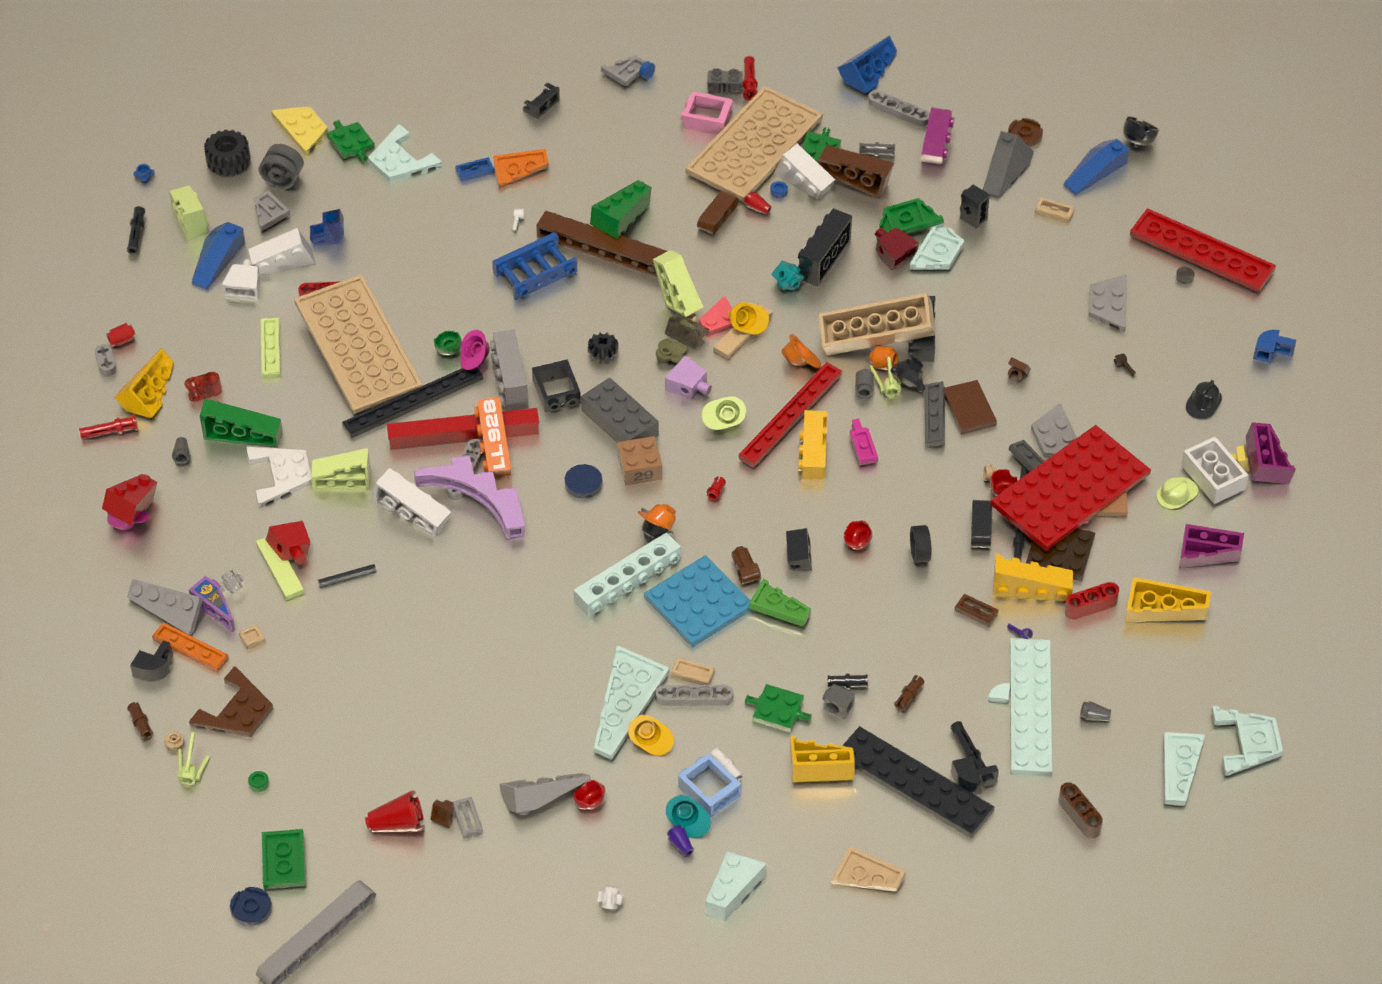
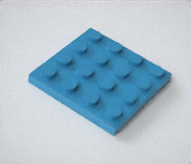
[644,555,751,648]

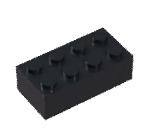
[798,208,852,287]

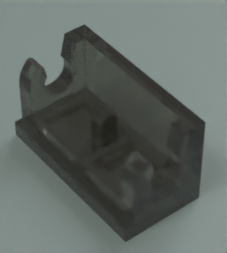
[664,314,710,350]

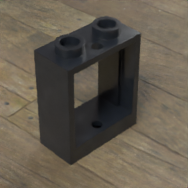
[532,359,581,412]

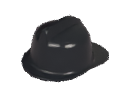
[1186,380,1222,419]
[641,508,674,542]

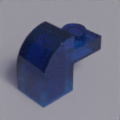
[310,209,344,244]

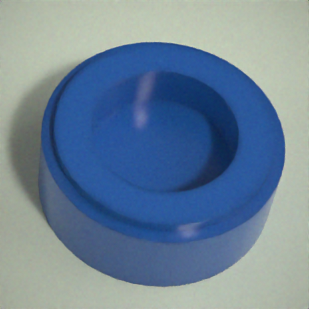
[639,61,655,79]
[770,181,788,198]

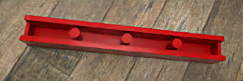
[387,408,539,450]

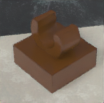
[1008,357,1031,381]
[430,799,454,827]

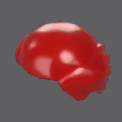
[843,520,872,550]
[573,780,606,809]

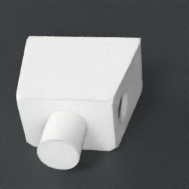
[222,260,260,301]

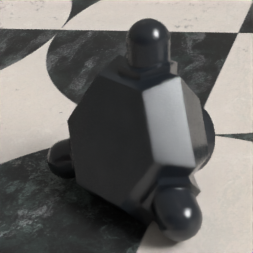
[890,357,925,392]

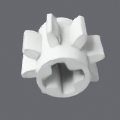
[597,885,624,909]

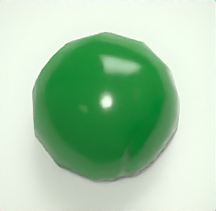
[434,331,462,356]

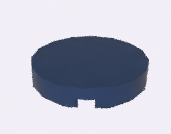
[564,464,603,498]
[230,887,272,926]

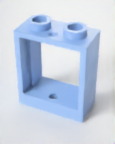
[678,753,741,818]

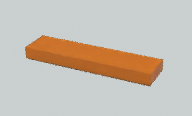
[152,622,229,673]

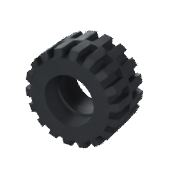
[204,129,251,176]

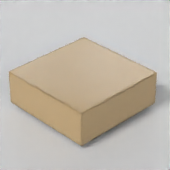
[239,624,265,650]

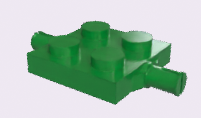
[327,120,375,162]
[802,127,841,162]
[745,684,812,732]

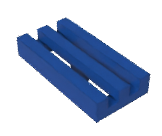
[455,157,495,182]

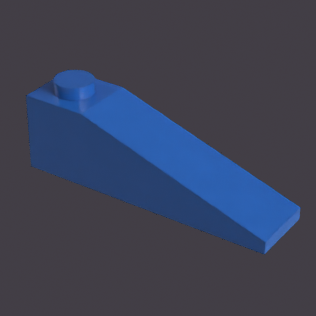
[837,36,897,93]

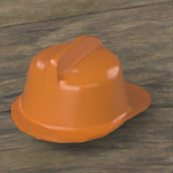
[781,334,821,368]
[638,504,676,532]

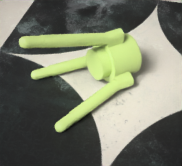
[869,357,901,397]
[177,731,210,785]

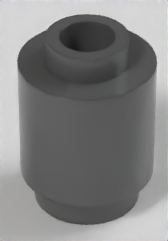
[855,369,874,398]

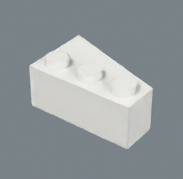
[248,228,316,275]

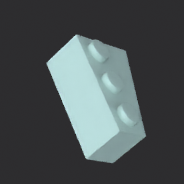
[705,851,767,921]

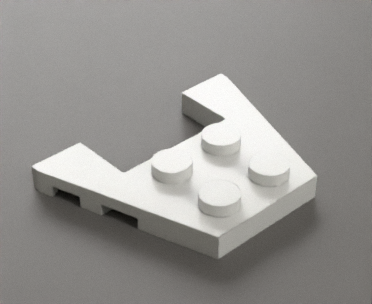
[246,447,312,508]

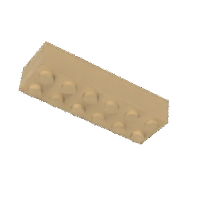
[819,293,936,356]

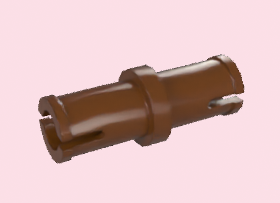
[894,675,925,711]
[127,702,153,739]

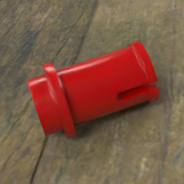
[706,476,726,500]

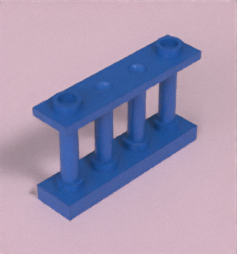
[492,232,578,300]

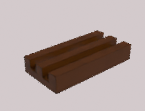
[954,594,999,627]

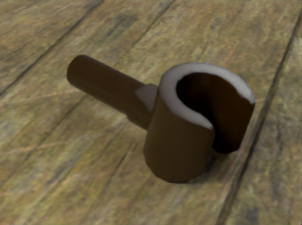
[1114,354,1136,376]

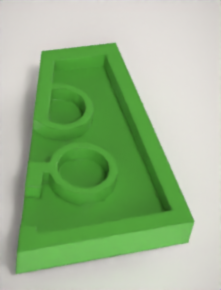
[749,578,811,627]

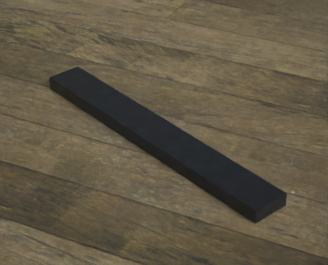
[342,367,483,438]

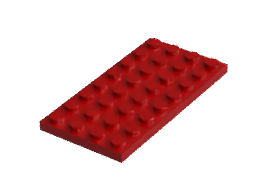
[990,425,1151,551]

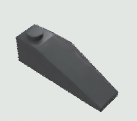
[983,131,1034,199]

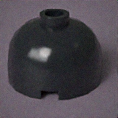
[1123,116,1159,148]

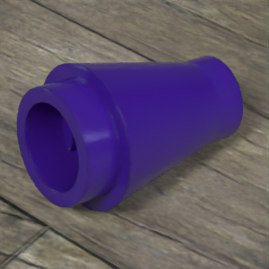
[667,825,694,857]

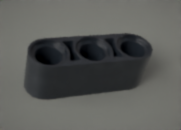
[971,500,992,548]

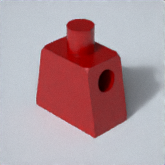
[266,521,310,564]

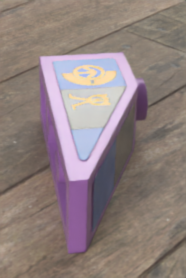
[189,575,235,632]

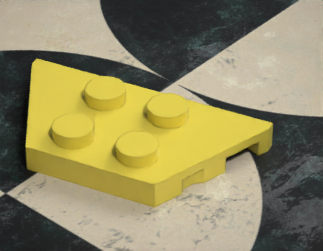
[271,106,328,156]

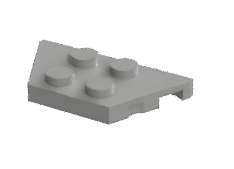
[1089,275,1127,332]
[1031,404,1077,458]

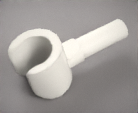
[512,209,524,232]

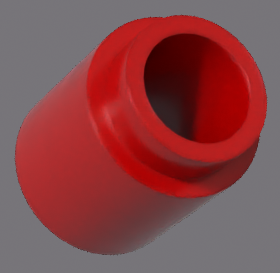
[106,323,135,347]

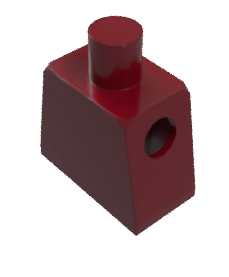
[875,227,919,270]

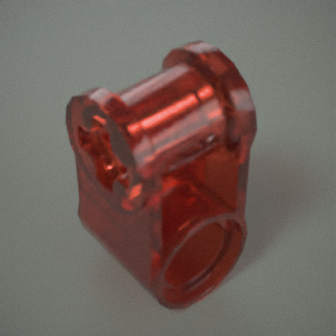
[184,372,222,402]

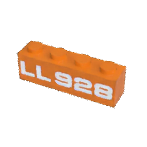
[474,397,511,477]

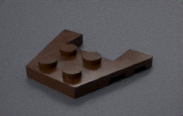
[189,666,273,737]

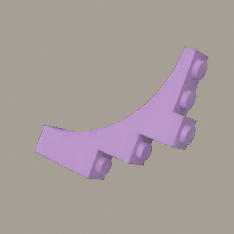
[414,456,525,539]

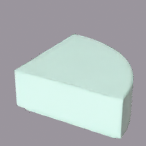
[988,683,1010,703]

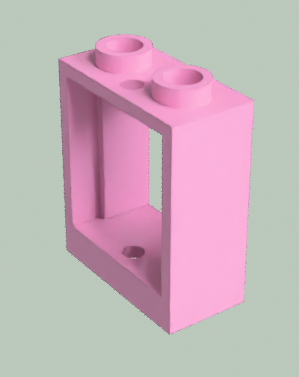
[681,91,733,135]

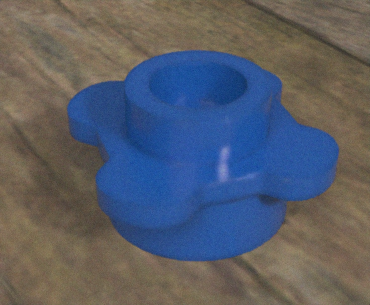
[133,164,155,182]

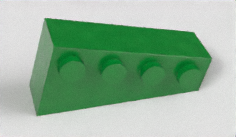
[590,180,652,239]
[200,398,283,448]

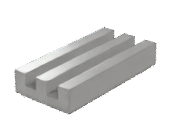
[452,797,483,839]

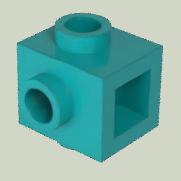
[771,260,804,291]

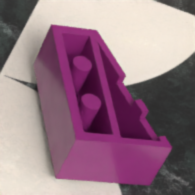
[921,107,955,165]
[1245,422,1296,484]
[1179,524,1244,568]

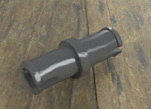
[859,142,895,156]

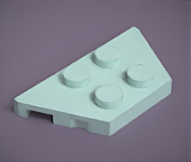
[909,224,964,270]

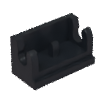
[523,83,560,119]
[786,528,812,571]

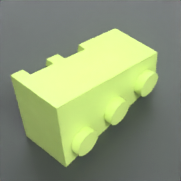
[169,185,209,240]
[653,250,703,317]
[311,448,371,490]

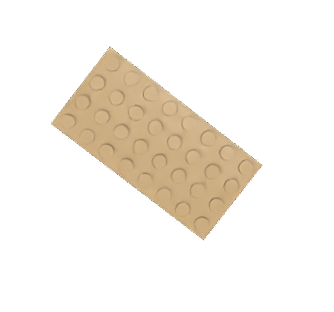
[685,86,823,202]
[294,274,422,414]

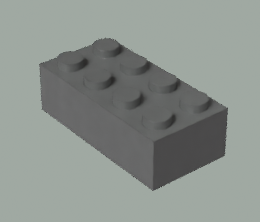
[581,377,659,442]

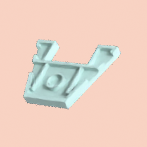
[368,124,442,182]
[1211,706,1283,776]

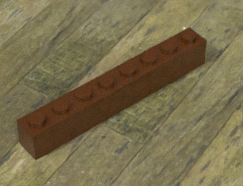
[536,210,667,277]

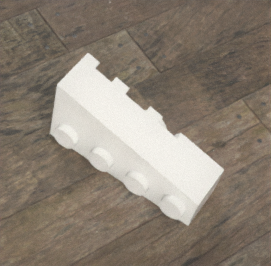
[371,468,451,536]

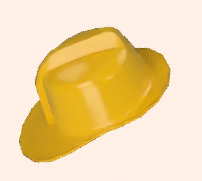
[727,302,769,335]
[628,715,674,756]

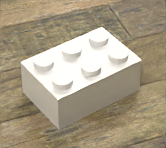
[1181,437,1248,504]

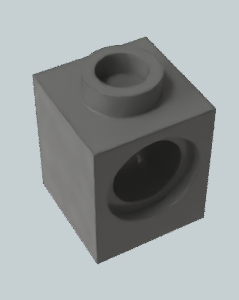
[822,684,855,719]

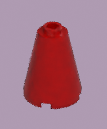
[365,791,424,832]

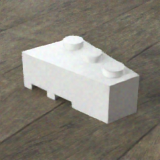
[774,144,835,200]

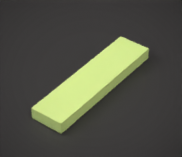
[260,318,281,379]
[256,537,304,600]

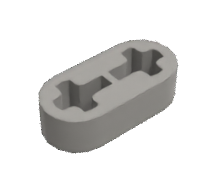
[95,344,116,376]

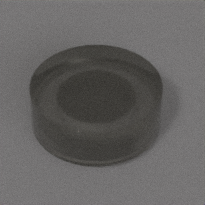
[1176,266,1195,284]

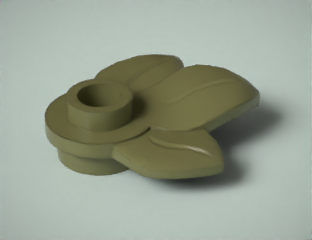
[656,339,688,364]

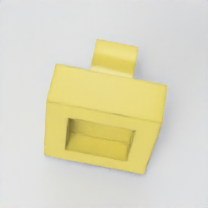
[1231,445,1250,472]

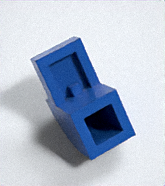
[1253,330,1296,363]

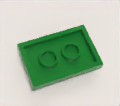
[262,829,306,889]

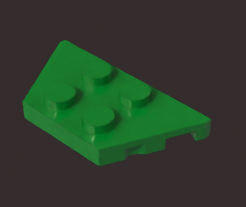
[876,198,944,240]

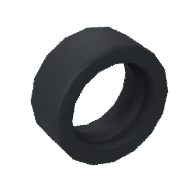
[910,525,932,563]

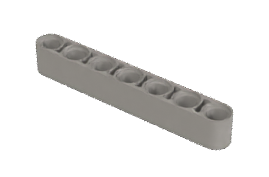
[256,880,376,984]

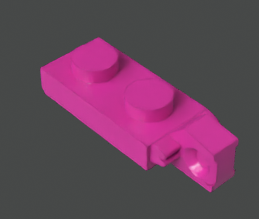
[850,418,878,465]

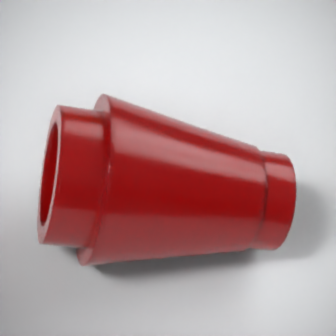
[744,191,772,215]

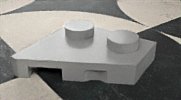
[601,56,646,86]
[254,190,290,231]

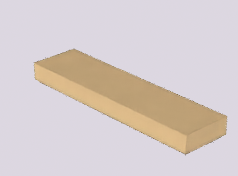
[713,303,773,359]

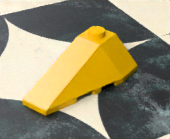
[114,348,174,418]

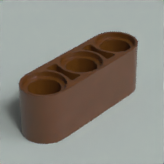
[697,191,739,235]
[1058,782,1103,838]

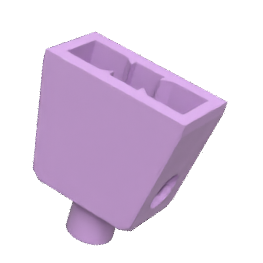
[665,356,712,399]

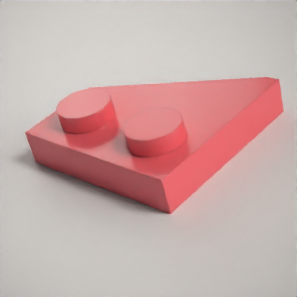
[699,297,733,336]

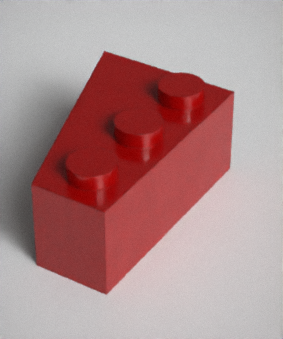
[102,474,157,526]

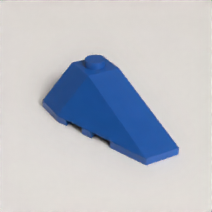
[1063,139,1129,196]
[191,222,245,290]

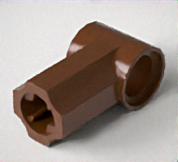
[731,546,761,584]

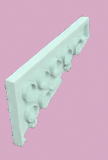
[594,645,669,760]

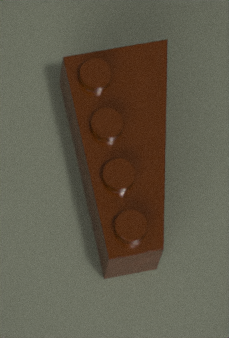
[817,145,894,199]

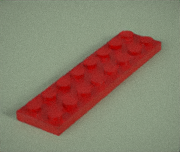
[1130,208,1276,293]

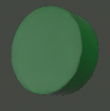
[248,771,269,792]

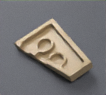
[831,846,906,892]

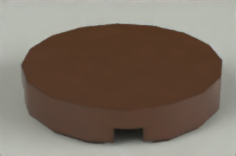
[1008,118,1043,147]

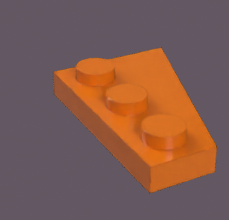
[493,149,549,188]

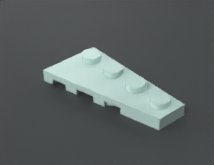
[1164,732,1205,806]

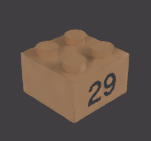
[617,436,662,485]

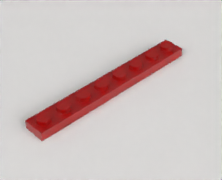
[739,362,842,468]

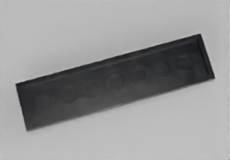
[842,726,995,839]

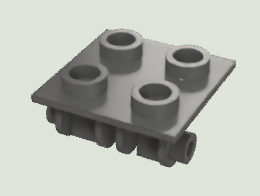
[707,68,743,93]

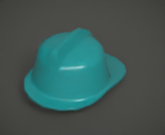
[665,795,711,838]

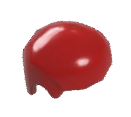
[990,469,1017,496]

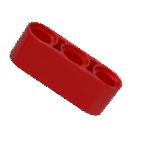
[1065,582,1119,619]

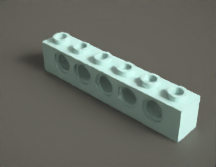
[573,532,681,616]

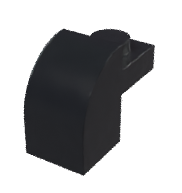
[130,640,173,682]
[951,756,999,794]

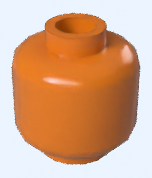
[869,346,898,371]

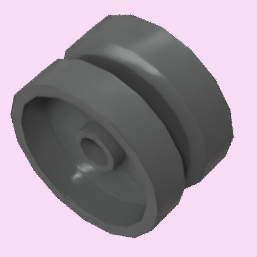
[258,144,304,189]

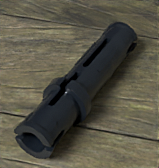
[127,206,145,255]
[950,721,987,769]

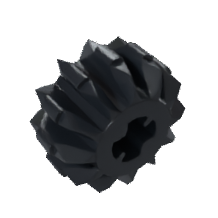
[587,332,619,363]

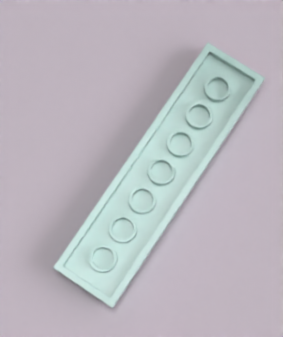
[1010,638,1052,776]

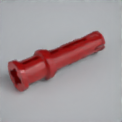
[742,56,758,101]
[79,414,138,440]

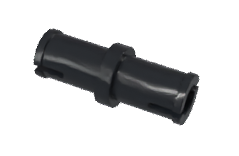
[828,673,868,689]

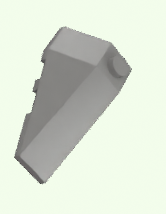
[499,773,591,815]

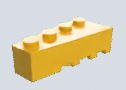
[993,554,1073,601]
[1125,577,1211,622]

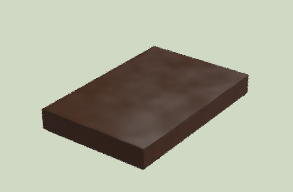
[945,380,997,433]

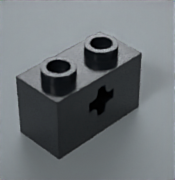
[960,184,990,229]

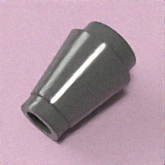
[172,437,191,464]
[1080,701,1111,721]

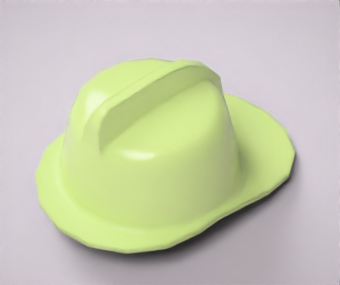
[702,396,746,430]
[1157,477,1199,509]

